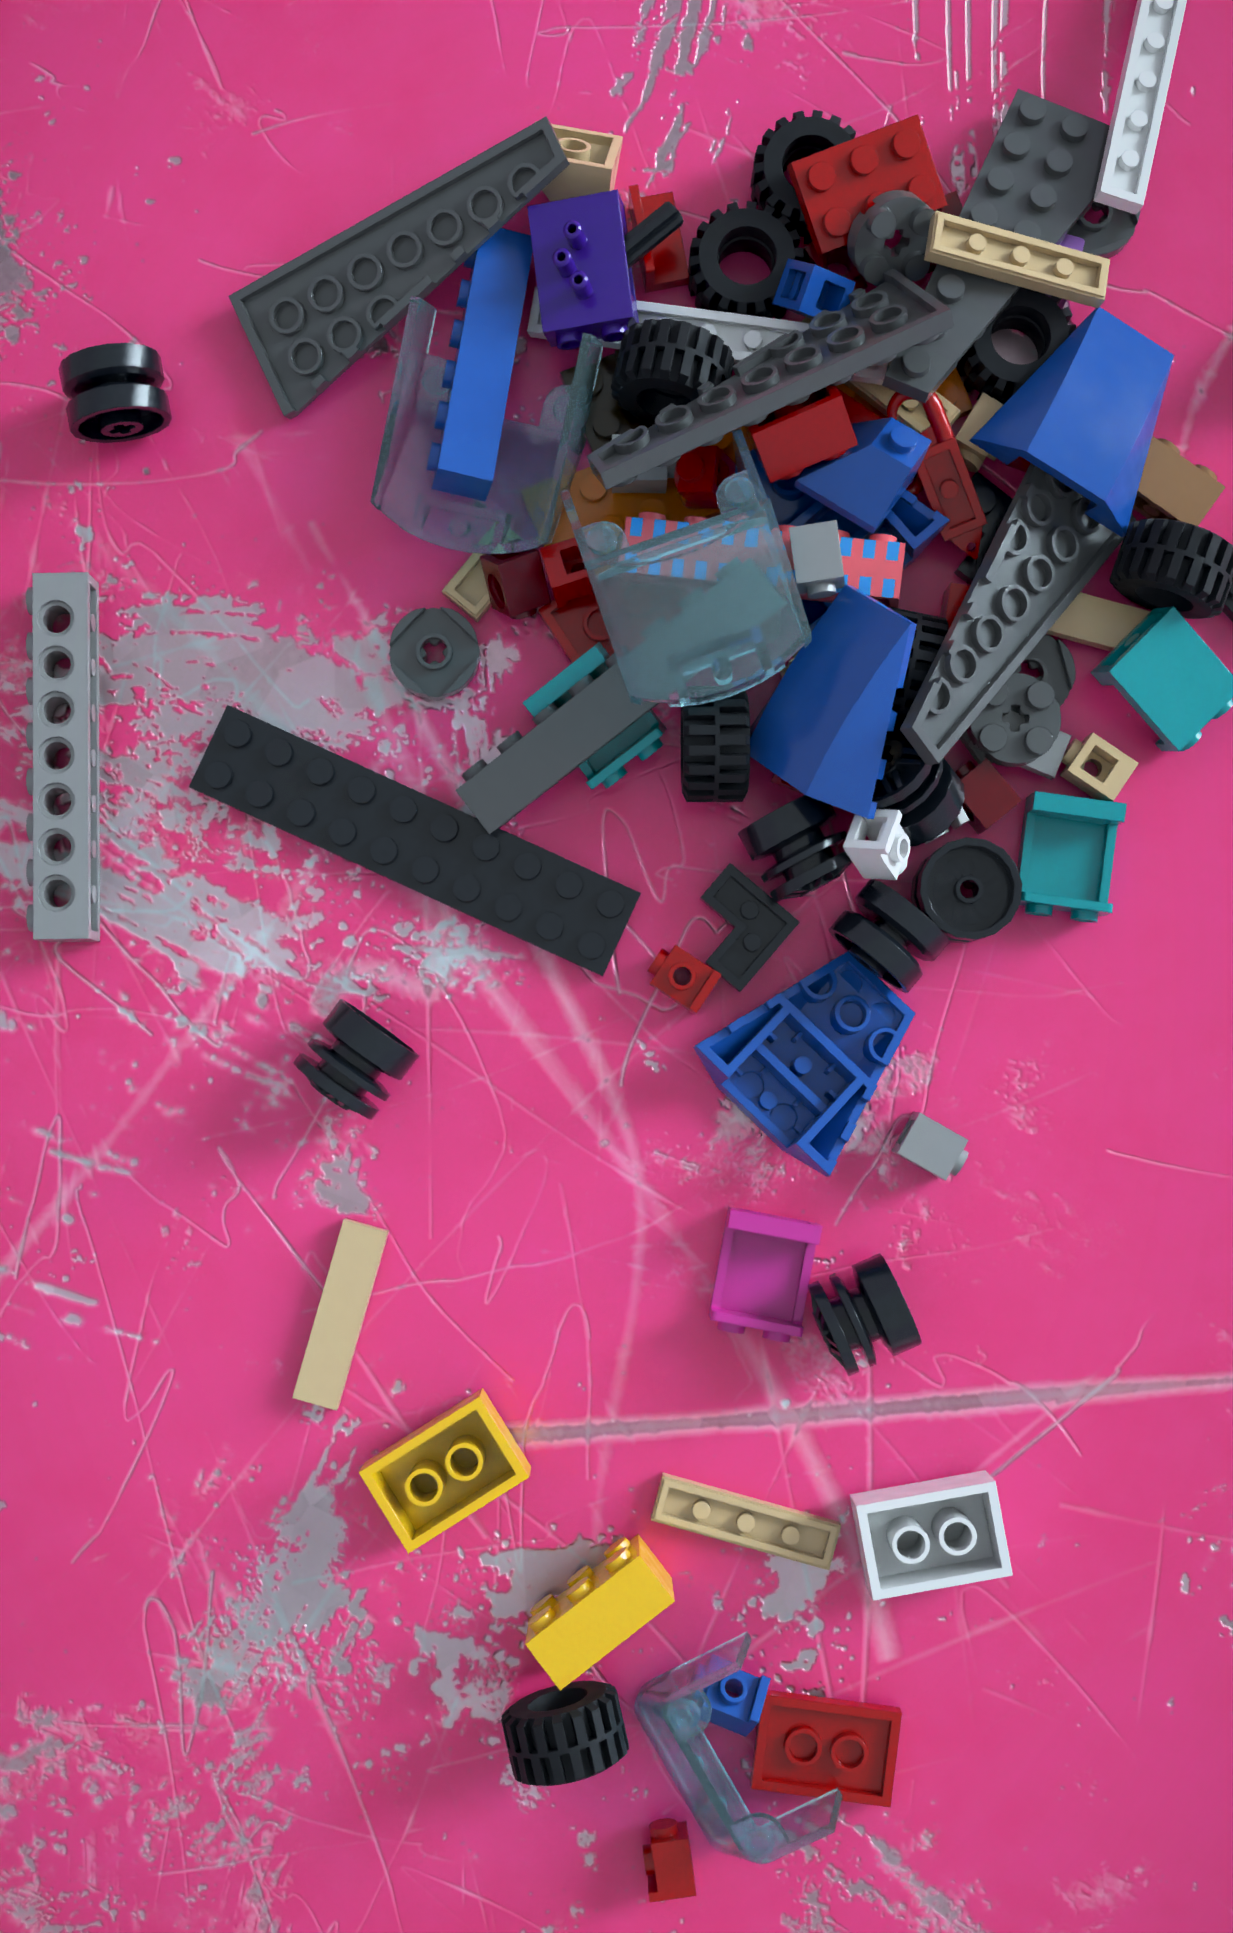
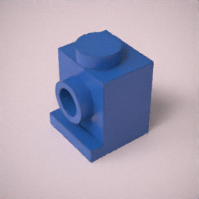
[772,258,856,320]
[692,1660,771,1737]

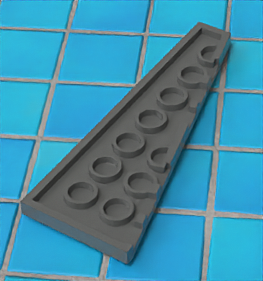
[882,89,1110,403]
[229,117,570,419]
[587,268,955,490]
[900,463,1136,765]

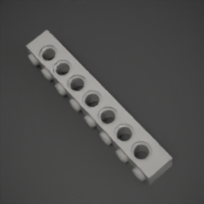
[26,572,100,942]

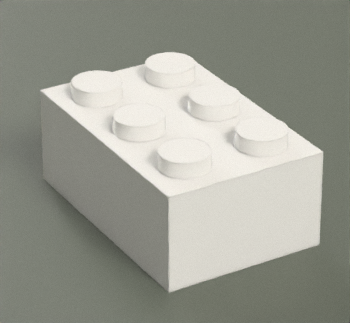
[849,1470,1013,1601]

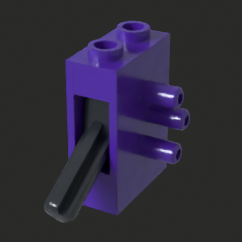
[527,189,684,350]

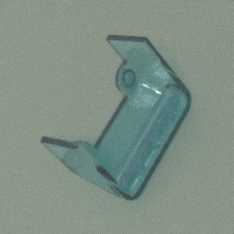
[634,1631,843,1864]

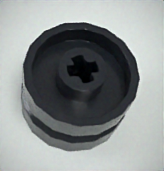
[59,343,172,443]
[911,837,1022,944]
[828,879,949,993]

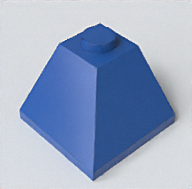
[794,417,932,534]

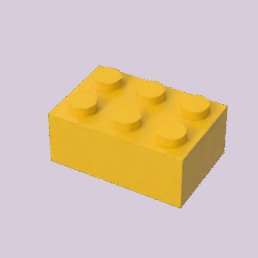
[359,1388,531,1554]
[525,1534,675,1691]

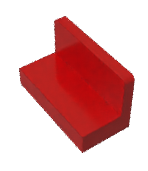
[628,184,689,293]

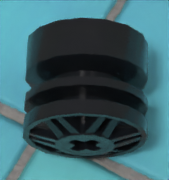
[872,722,965,846]
[738,795,853,903]
[293,999,419,1120]
[808,1253,922,1376]

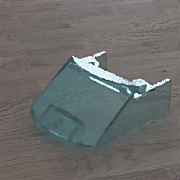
[370,296,603,555]
[560,428,812,707]

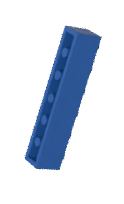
[426,228,533,502]

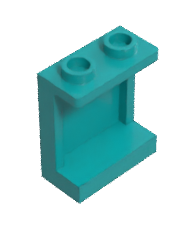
[1091,606,1233,752]
[523,642,667,790]
[1017,791,1127,923]

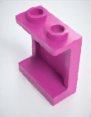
[708,1206,822,1342]

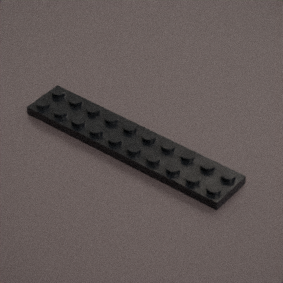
[189,705,641,977]

